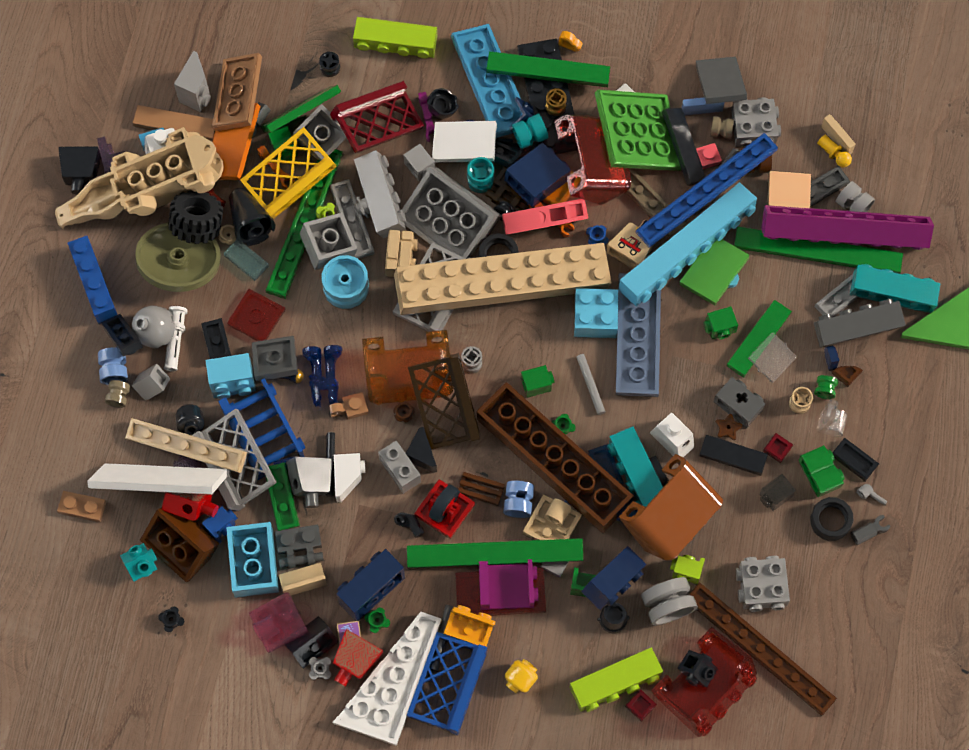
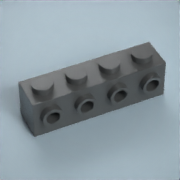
[814,299,906,347]

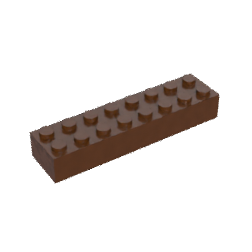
[476,382,634,534]

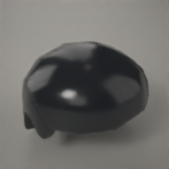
[427,88,459,119]

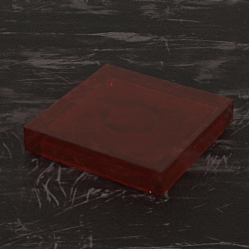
[227,289,286,341]

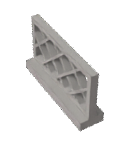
[393,243,470,338]
[192,409,277,511]

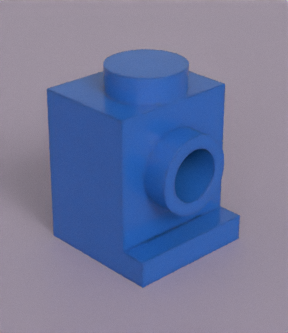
[202,506,238,543]

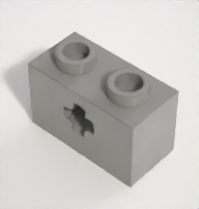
[378,440,421,494]

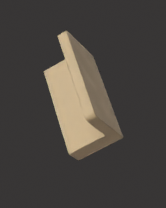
[279,562,327,597]

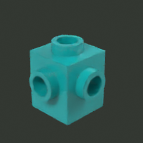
[120,543,158,581]

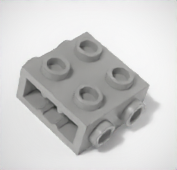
[731,97,781,147]
[736,556,790,612]

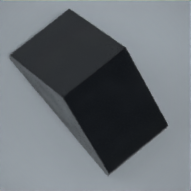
[406,427,437,473]

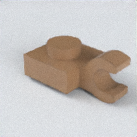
[329,392,368,419]

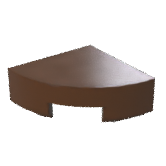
[832,366,863,387]

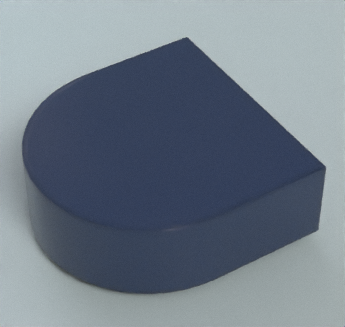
[824,345,839,371]

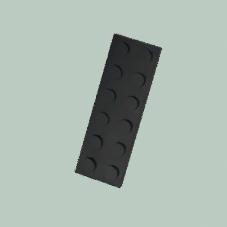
[517,38,582,154]

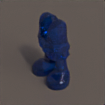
[302,345,343,407]

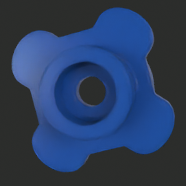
[586,225,609,245]

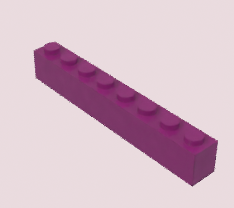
[761,205,934,250]

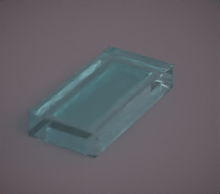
[223,240,269,281]

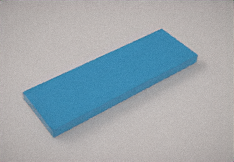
[451,24,523,138]

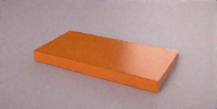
[212,103,261,180]

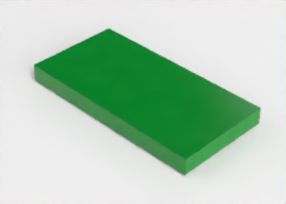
[260,85,341,133]

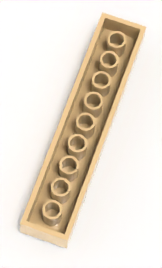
[394,243,611,315]

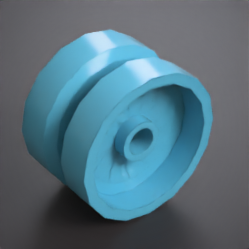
[322,255,369,309]

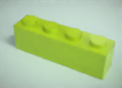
[353,17,437,59]
[569,647,663,712]

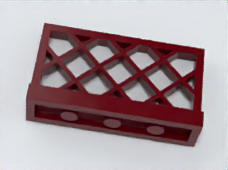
[330,81,424,153]

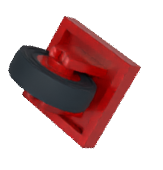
[414,479,475,539]

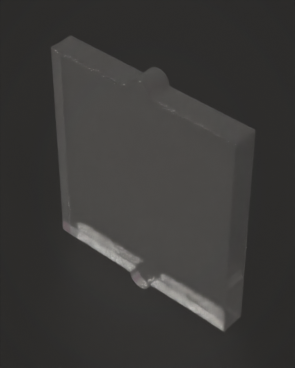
[748,332,797,383]

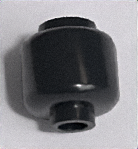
[175,404,204,436]

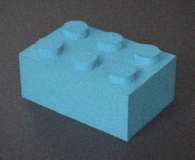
[226,522,279,598]

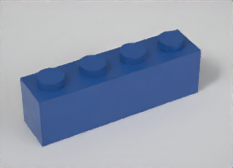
[67,236,118,324]

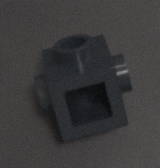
[677,650,718,688]

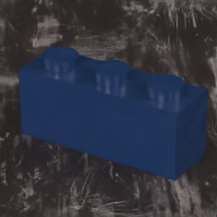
[581,546,647,610]

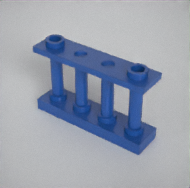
[218,378,306,480]

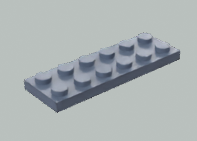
[616,273,661,397]

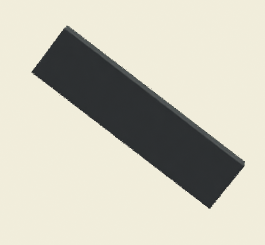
[662,108,705,186]

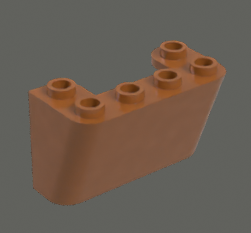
[619,454,723,560]

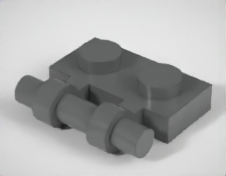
[275,524,324,568]

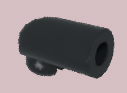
[394,512,424,538]

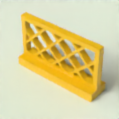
[240,127,337,219]

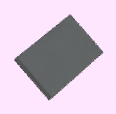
[696,56,747,104]

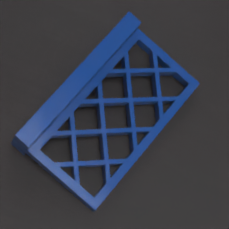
[407,632,488,735]

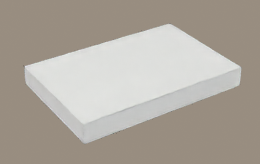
[432,121,497,162]

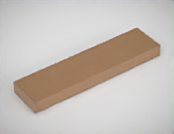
[133,105,215,141]

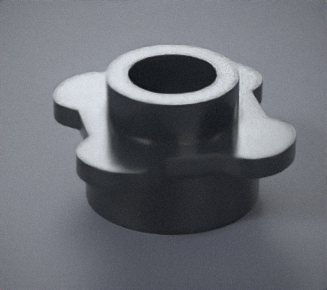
[158,606,185,632]

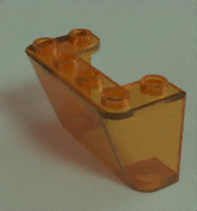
[362,330,453,405]

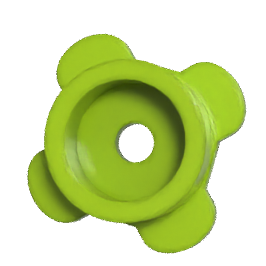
[316,203,335,219]

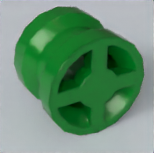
[814,375,838,399]

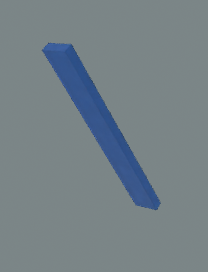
[636,133,778,248]

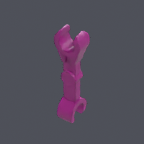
[418,92,435,142]

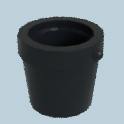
[597,602,630,633]

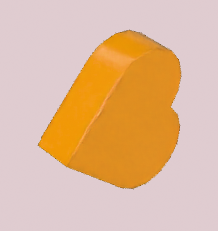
[558,31,583,52]

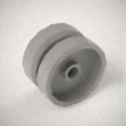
[641,577,698,626]

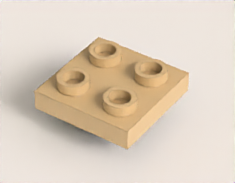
[523,494,582,540]

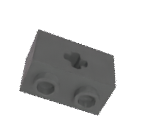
[714,377,765,429]

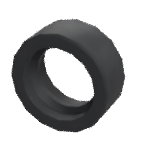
[479,233,519,257]
[810,497,854,541]

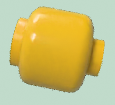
[505,659,538,693]

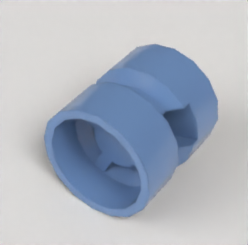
[98,347,128,385]
[503,481,534,518]

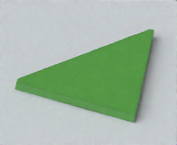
[901,288,969,349]

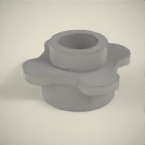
[356,196,370,218]
[309,657,331,680]

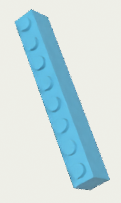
[619,182,757,306]

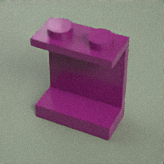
[479,559,538,610]

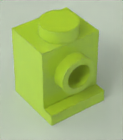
[670,555,705,584]

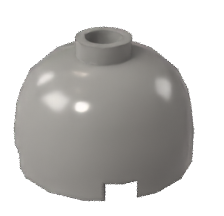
[131,305,175,349]

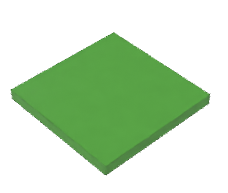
[595,90,681,171]

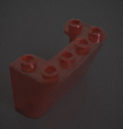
[555,114,631,205]
[651,627,757,737]

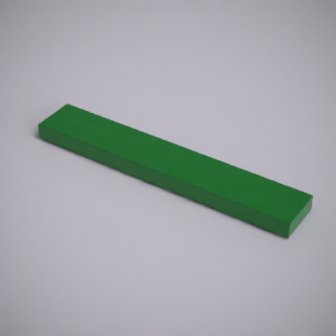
[486,51,610,88]

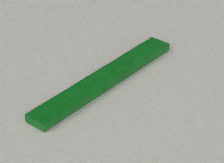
[265,149,343,299]
[734,226,903,274]
[407,538,584,568]

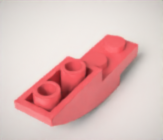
[502,198,588,235]

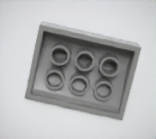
[402,167,502,259]

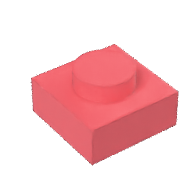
[696,143,722,169]

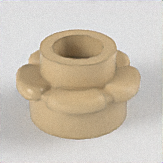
[219,225,236,245]

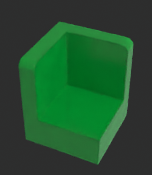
[570,567,596,597]

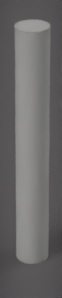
[576,354,606,415]

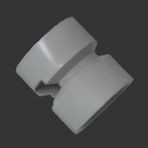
[835,181,875,212]

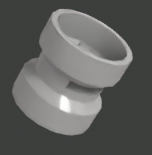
[461,346,482,373]

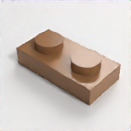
[57,491,106,522]

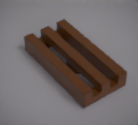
[458,472,505,506]

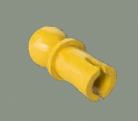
[817,134,852,168]

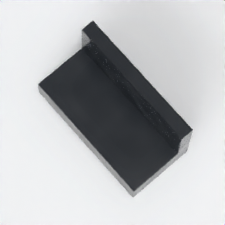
[283,616,339,669]

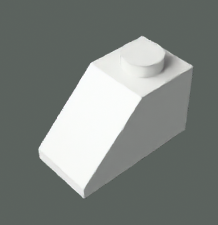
[334,453,366,503]

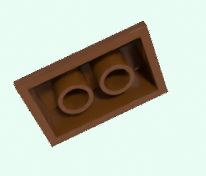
[140,507,219,583]

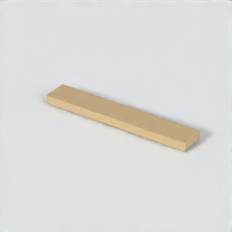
[125,418,247,473]

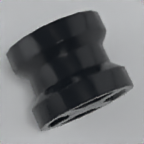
[319,52,340,77]

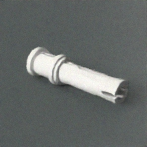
[164,306,188,372]

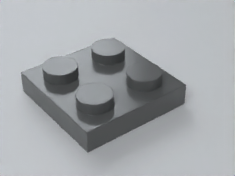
[252,336,298,381]

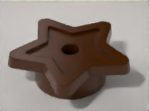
[715,414,743,441]

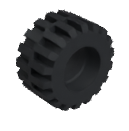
[168,190,223,244]

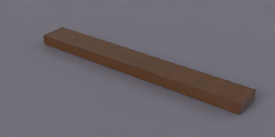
[688,582,837,716]

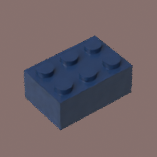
[336,549,405,621]

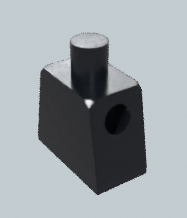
[59,146,101,195]

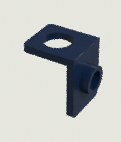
[510,97,535,132]

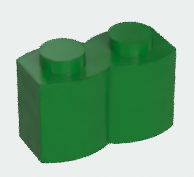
[798,445,845,498]

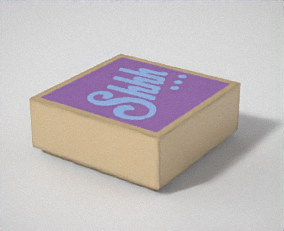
[337,621,361,645]

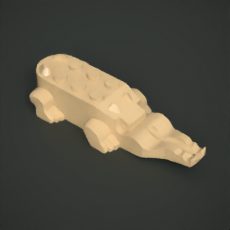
[55,127,223,229]

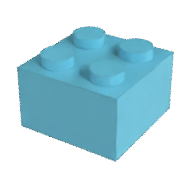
[574,288,618,338]
[205,353,256,399]

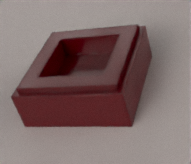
[763,433,793,463]
[625,689,657,722]

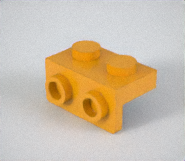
[443,605,496,646]

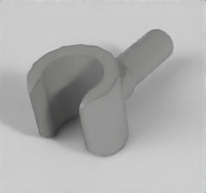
[856,484,888,506]

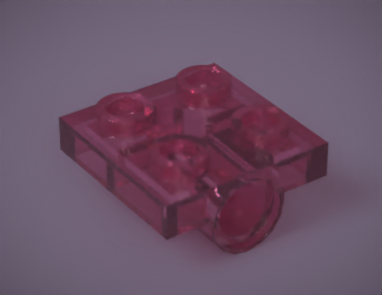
[249,592,308,653]

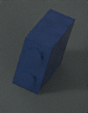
[504,143,571,208]

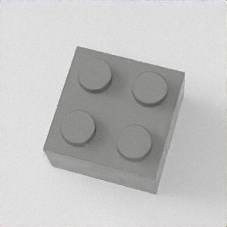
[300,212,358,270]

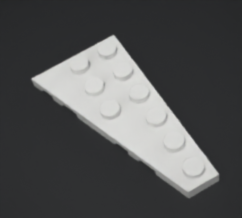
[333,612,442,746]

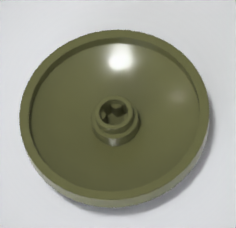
[135,223,220,292]

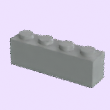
[354,150,406,239]

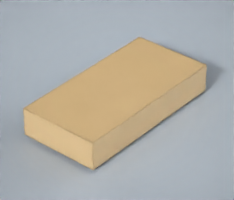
[821,114,856,155]

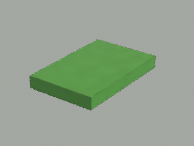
[680,239,749,306]

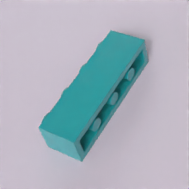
[850,264,941,313]
[607,427,663,511]

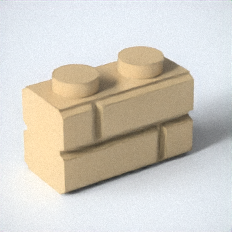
[385,230,418,277]

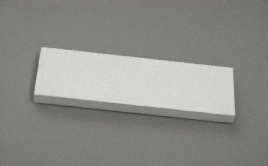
[87,463,228,494]

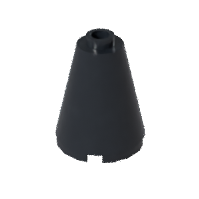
[229,188,276,246]

